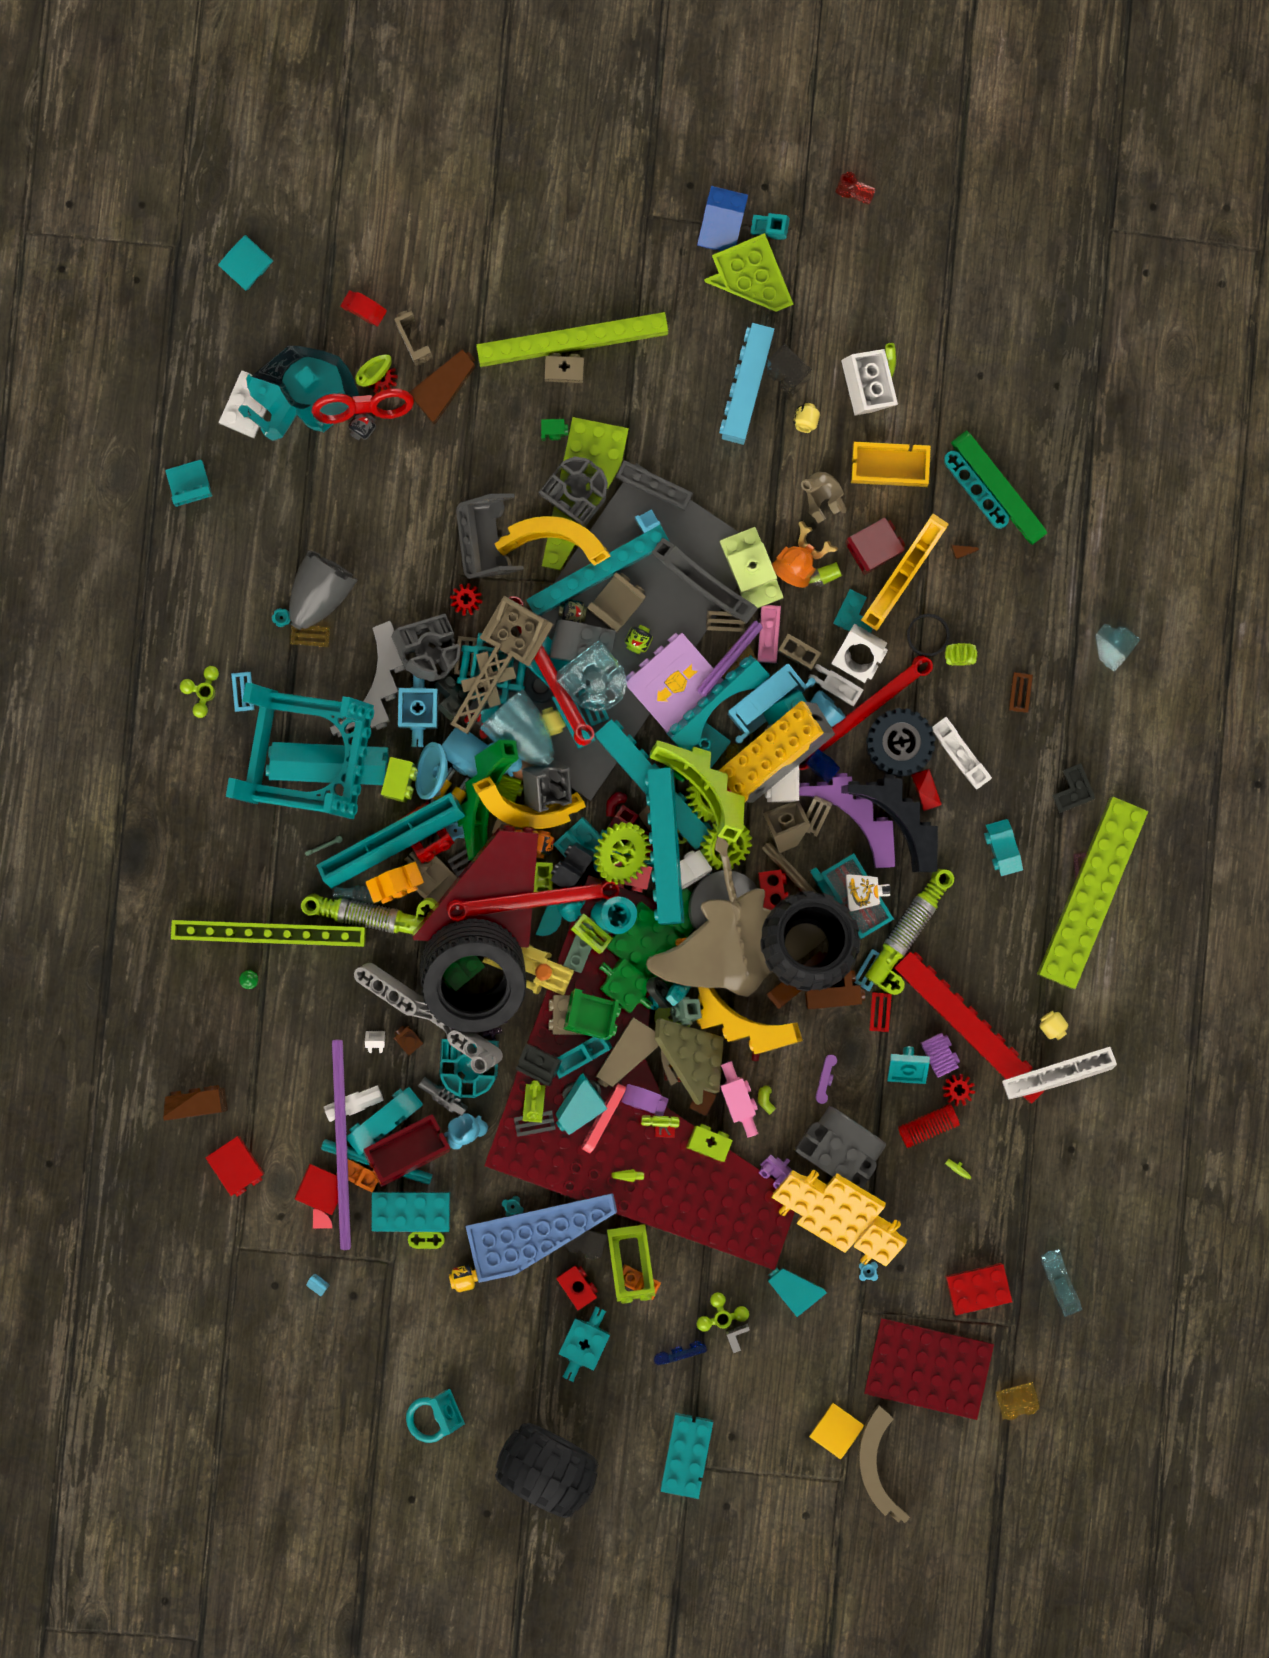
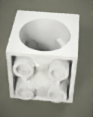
[831,624,888,683]

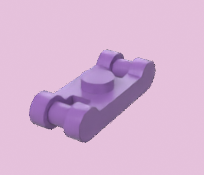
[816,1055,837,1104]

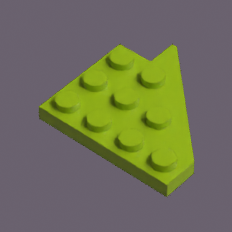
[704,233,794,312]

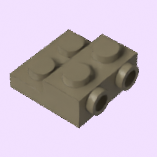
[548,995,584,1035]

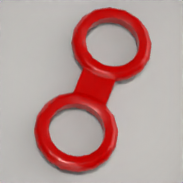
[311,388,414,424]

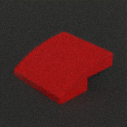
[294,1164,338,1215]

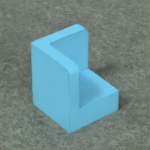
[635,509,661,534]

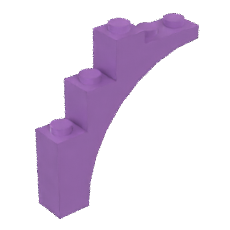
[799,773,895,868]

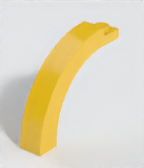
[494,516,611,566]
[472,776,586,829]

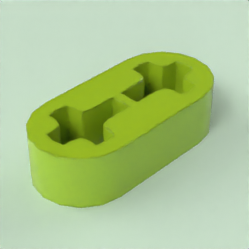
[408,1232,445,1249]

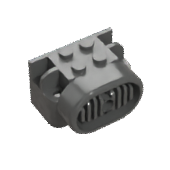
[793,1106,886,1189]

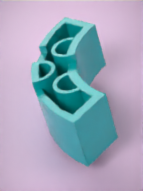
[347,1087,423,1156]

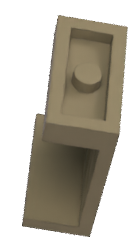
[394,310,433,367]
[587,572,646,633]

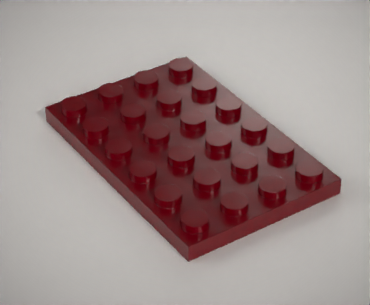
[864,1318,994,1420]

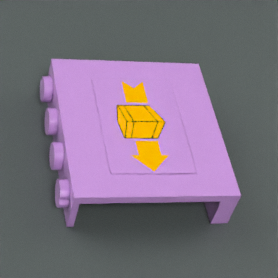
[623,633,723,733]

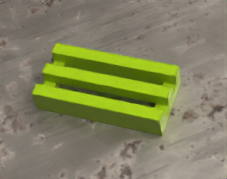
[571,914,613,954]

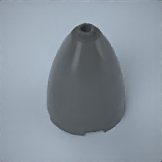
[289,550,358,630]

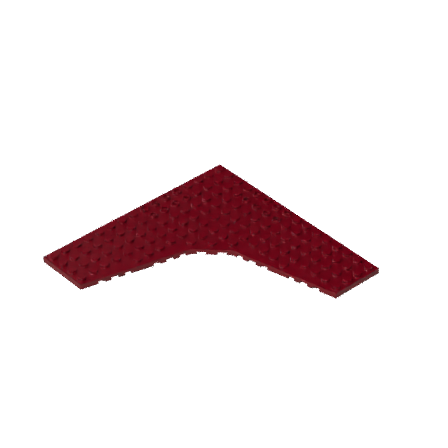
[484,875,795,1270]

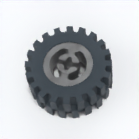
[866,708,935,777]

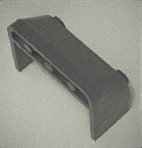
[456,494,524,578]

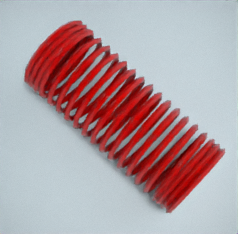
[898,1104,960,1149]

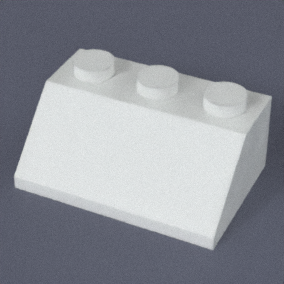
[841,349,898,415]

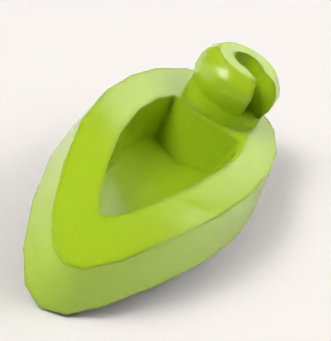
[355,355,392,387]

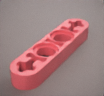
[581,1082,626,1153]

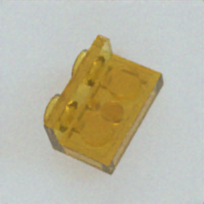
[995,1382,1040,1420]

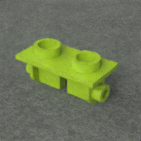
[523,1081,545,1123]

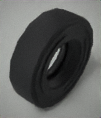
[524,671,554,703]

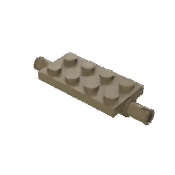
[404,851,457,902]

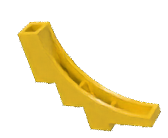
[861,514,949,631]
[696,987,803,1054]

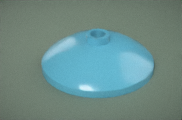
[415,742,448,800]

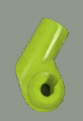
[758,1085,776,1115]

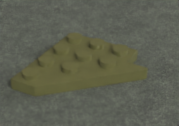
[655,1018,724,1105]

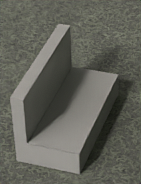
[726,1324,750,1353]

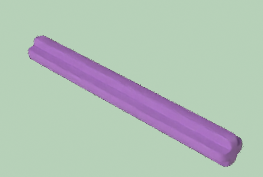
[697,621,763,696]

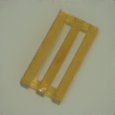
[290,625,330,647]

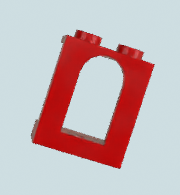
[396,801,454,864]

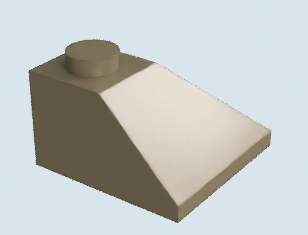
[763,801,810,853]

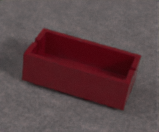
[363,1114,450,1187]

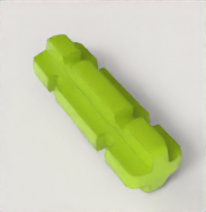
[641,1115,680,1127]

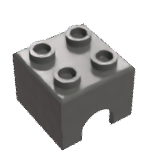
[522,760,572,812]

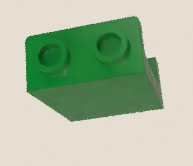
[563,988,621,1041]

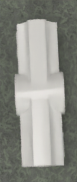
[324,1085,384,1122]

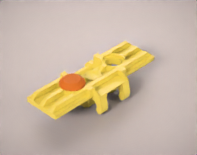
[483,945,574,995]

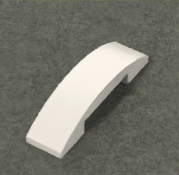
[932,717,992,790]

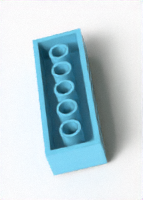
[719,323,774,445]

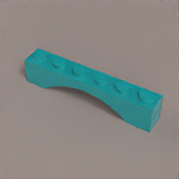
[667,655,770,751]

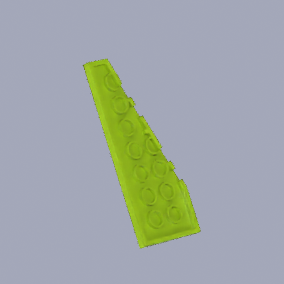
[542,417,629,571]

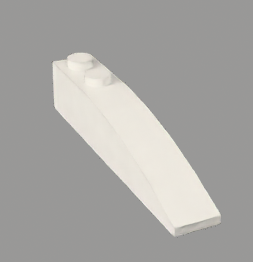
[1002,1047,1117,1099]

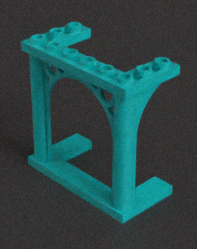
[226,683,374,819]

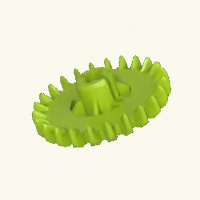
[594,822,652,885]

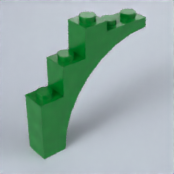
[457,739,519,860]

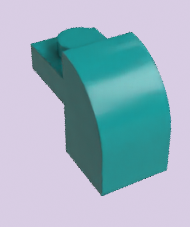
[750,213,790,240]

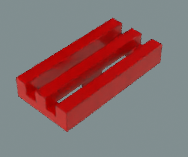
[869,992,892,1032]

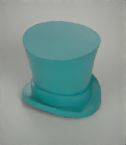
[591,897,637,934]

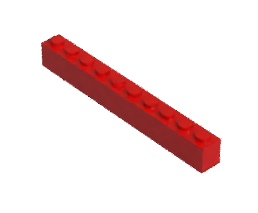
[893,951,1045,1104]

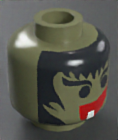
[558,599,587,623]

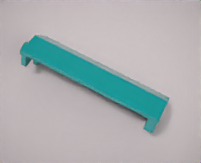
[266,742,389,786]

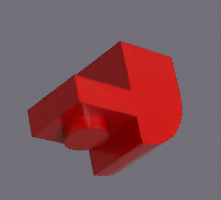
[340,290,387,327]

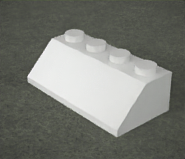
[764,724,799,802]

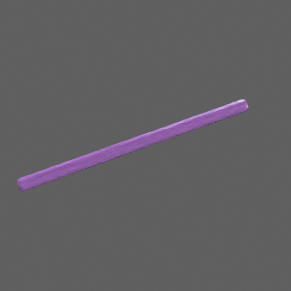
[332,1039,351,1250]

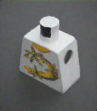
[845,874,890,912]

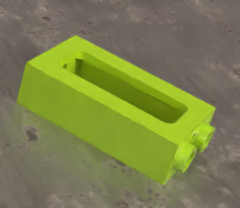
[607,1224,656,1303]

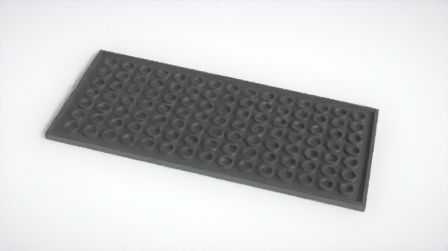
[465,463,739,801]

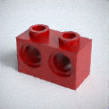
[758,870,789,910]

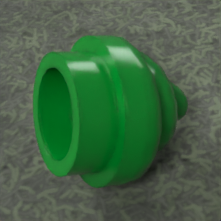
[239,970,259,989]

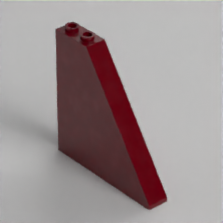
[412,825,538,948]

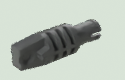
[418,1077,468,1115]

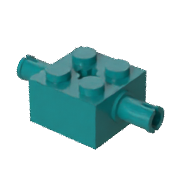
[559,1306,610,1382]

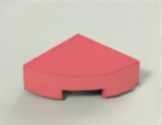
[313,1209,333,1228]

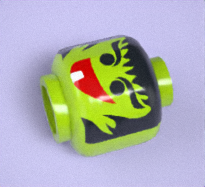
[624,625,653,655]

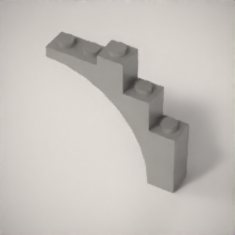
[330,621,406,737]

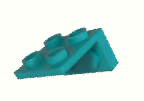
[166,460,213,507]

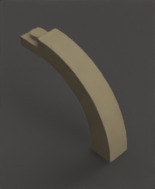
[859,1404,910,1523]

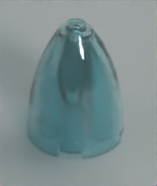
[480,689,555,767]

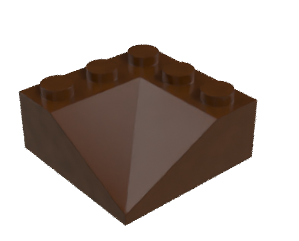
[163,1085,228,1121]

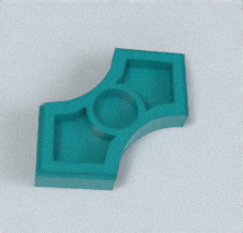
[810,867,838,902]

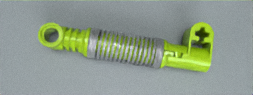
[865,869,954,995]
[301,894,437,934]

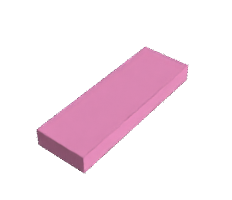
[757,605,781,664]

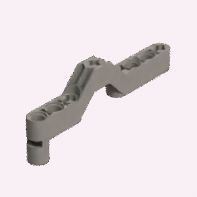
[354,963,503,1074]

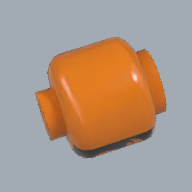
[537,830,554,859]

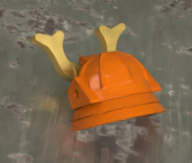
[772,521,838,588]

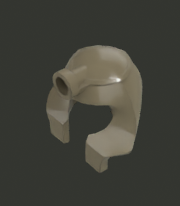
[801,472,847,523]

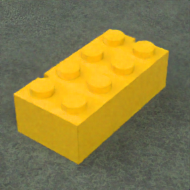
[851,442,931,487]

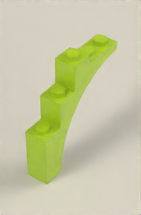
[650,740,745,842]

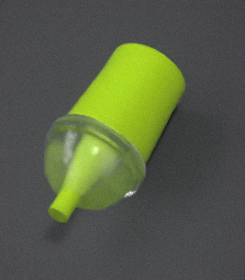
[809,562,842,586]

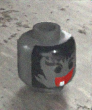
[348,413,376,441]

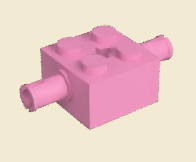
[720,1061,759,1138]

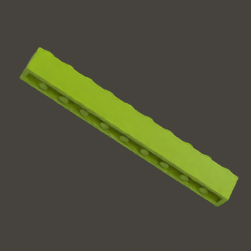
[476,312,668,367]
[171,920,366,947]

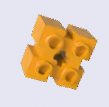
[366,862,424,904]

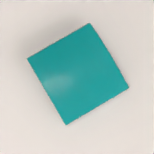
[218,235,273,291]
[554,817,600,860]

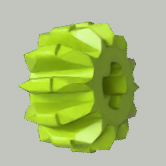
[945,643,977,666]

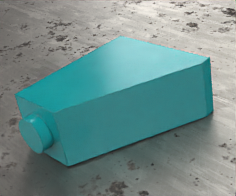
[763,690,807,725]
[556,1073,607,1135]
[767,1268,827,1317]

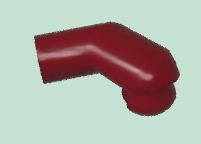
[606,792,627,817]

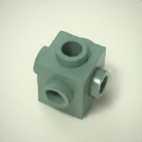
[671,997,702,1026]

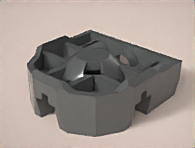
[538,457,608,527]
[391,614,461,681]

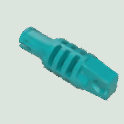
[666,983,691,1006]

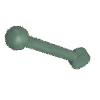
[305,836,343,856]

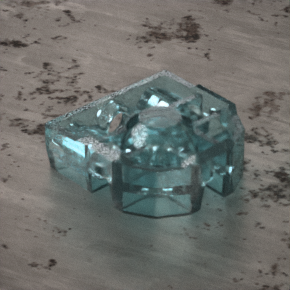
[556,640,627,711]

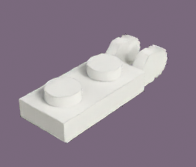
[808,664,863,707]

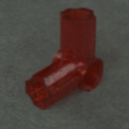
[835,171,876,205]

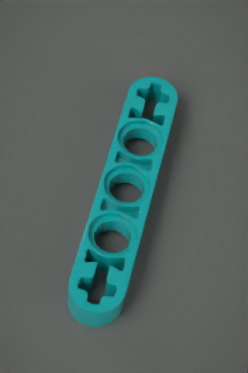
[944,451,1009,529]

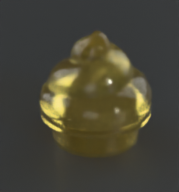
[726,743,743,760]

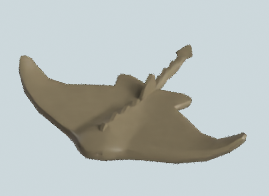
[646,836,826,997]

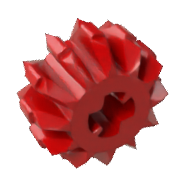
[368,368,398,393]
[450,583,483,616]
[942,1074,975,1106]

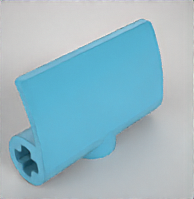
[442,727,488,778]

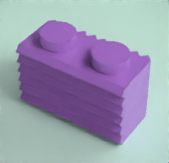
[920,1033,960,1078]

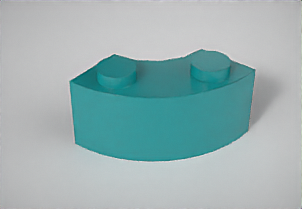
[984,819,1023,876]

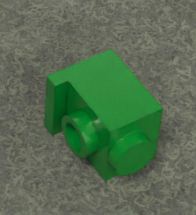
[541,419,568,441]

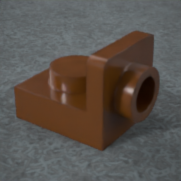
[393,1026,424,1056]

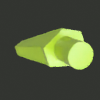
[612,1169,644,1182]

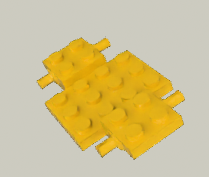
[772,1170,907,1266]

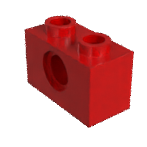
[556,1264,598,1310]

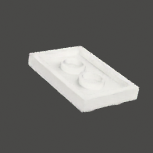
[219,371,267,438]

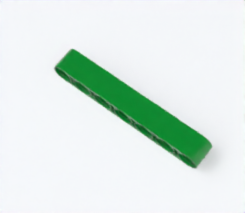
[951,430,1047,545]

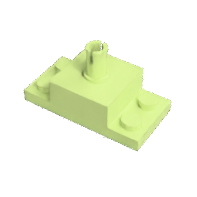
[720,527,784,608]

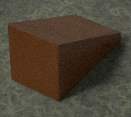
[950,545,979,559]

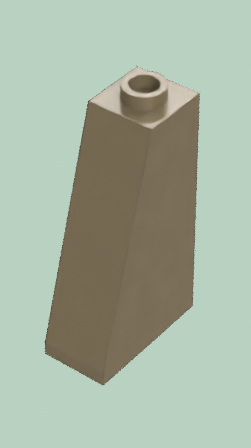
[595,1017,659,1088]

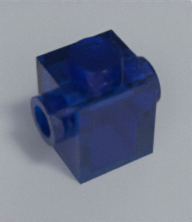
[805,749,840,782]

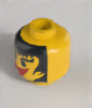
[449,1265,478,1292]

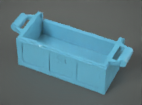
[727,664,815,744]

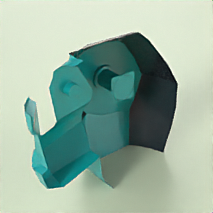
[238,346,359,441]

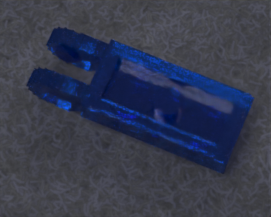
[654,1341,707,1365]

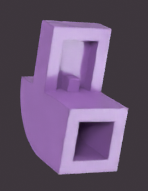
[621,1084,669,1116]

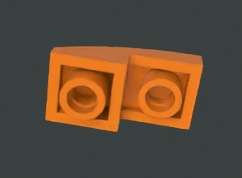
[622,1264,661,1300]

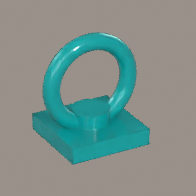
[406,1389,465,1443]

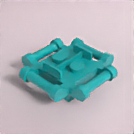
[457,633,526,705]

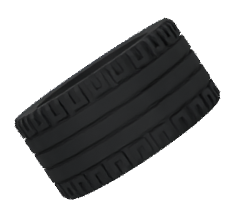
[420,918,526,1033]

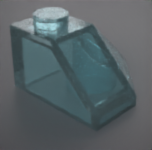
[1095,624,1140,671]

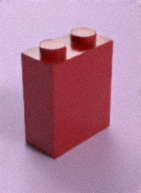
[206,1136,265,1197]

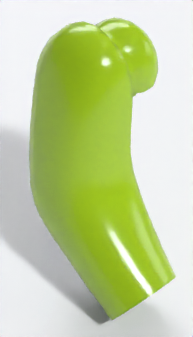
[885,343,896,378]

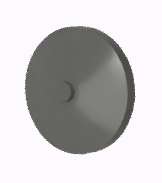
[688,870,758,931]

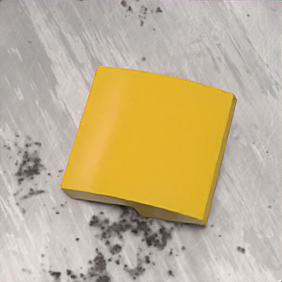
[809,1403,864,1459]

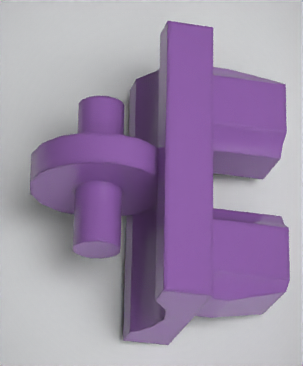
[759,1155,792,1189]

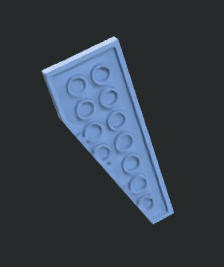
[466,1193,617,1283]

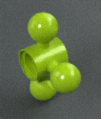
[180,666,219,718]
[696,1292,749,1332]

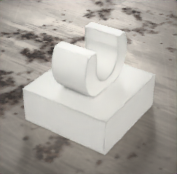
[365,1031,385,1053]

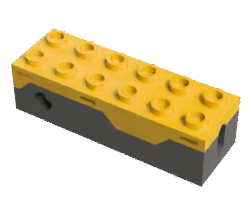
[719,701,835,803]

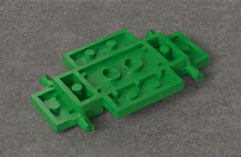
[599,888,694,1013]

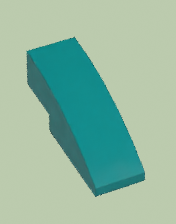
[556,1037,613,1079]

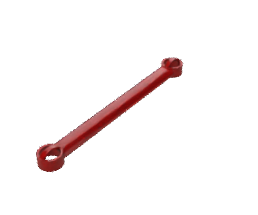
[509,596,594,746]
[799,655,933,770]
[447,880,620,921]

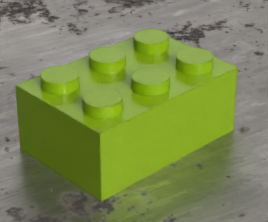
[381,757,418,803]

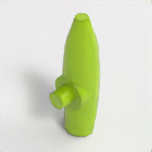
[945,1159,971,1179]

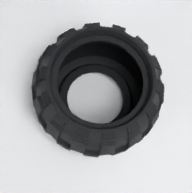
[760,891,861,991]
[495,1423,599,1518]

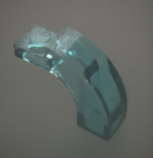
[1041,1249,1082,1317]

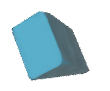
[306,1274,330,1296]

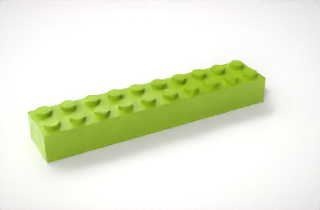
[1037,797,1148,989]

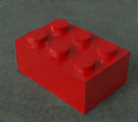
[945,1263,1012,1315]

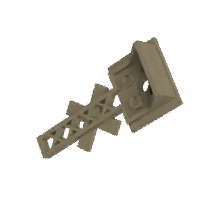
[451,596,554,734]

